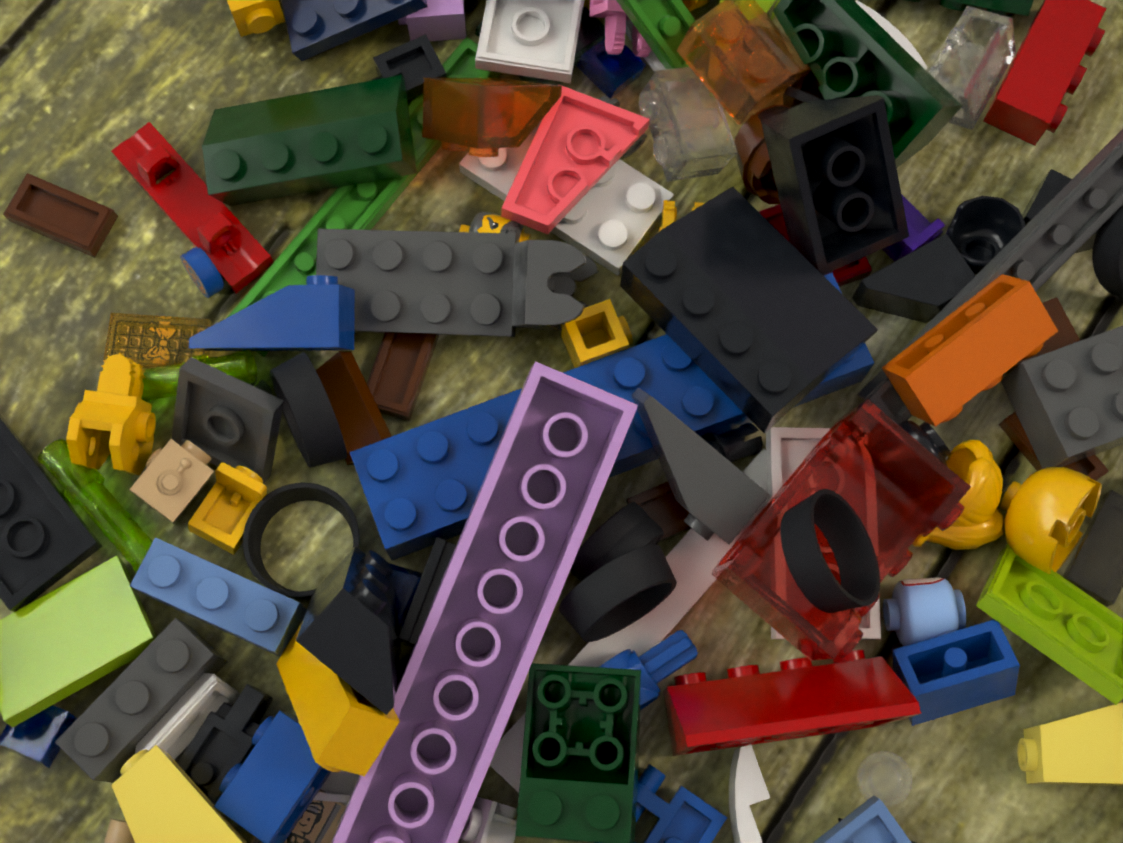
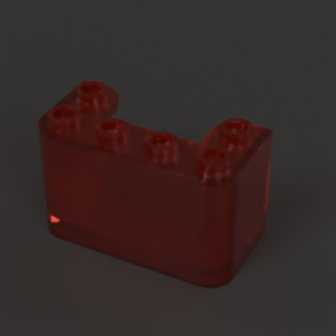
[711,399,971,661]

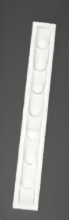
[490,448,768,793]

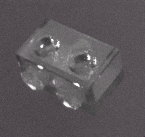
[927,6,1016,130]
[639,65,737,182]

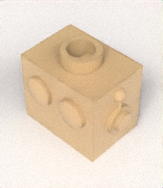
[129,439,214,524]

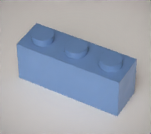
[130,537,307,657]

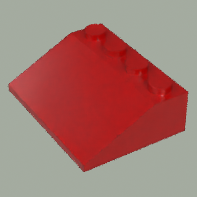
[663,650,921,756]

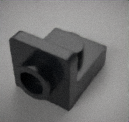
[371,34,448,101]

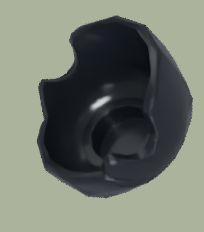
[946,195,1026,275]

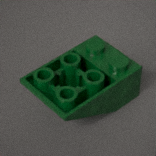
[515,663,641,843]

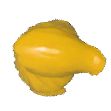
[910,439,1004,550]

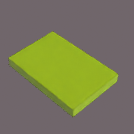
[976,544,1123,705]
[0,556,157,728]

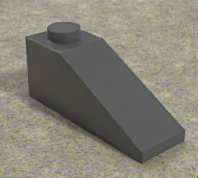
[632,388,770,545]

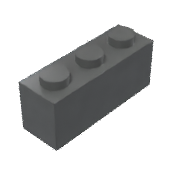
[55,618,228,783]

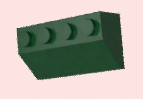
[202,75,417,206]

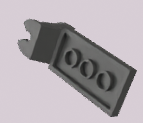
[316,229,599,337]

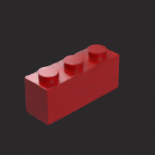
[983,0,1107,146]

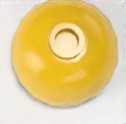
[1000,467,1102,574]

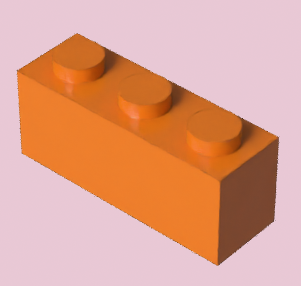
[882,274,1058,427]

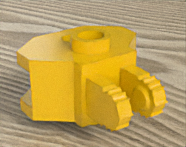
[66,353,156,475]

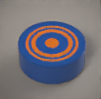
[180,247,224,298]

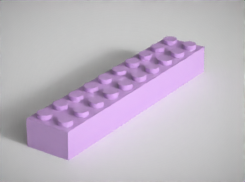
[331,361,638,843]

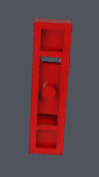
[111,122,274,294]

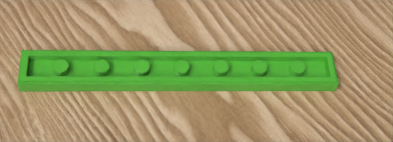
[227,37,502,357]

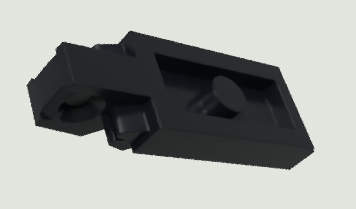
[177,684,273,805]

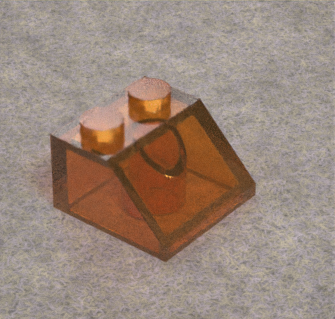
[677,0,811,126]
[422,77,562,157]

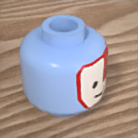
[883,577,966,646]

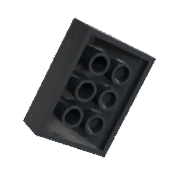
[620,186,878,433]

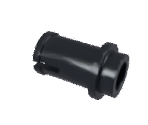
[701,423,763,462]

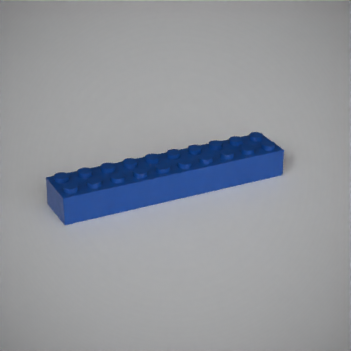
[350,273,874,561]

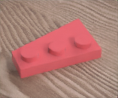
[501,84,650,234]

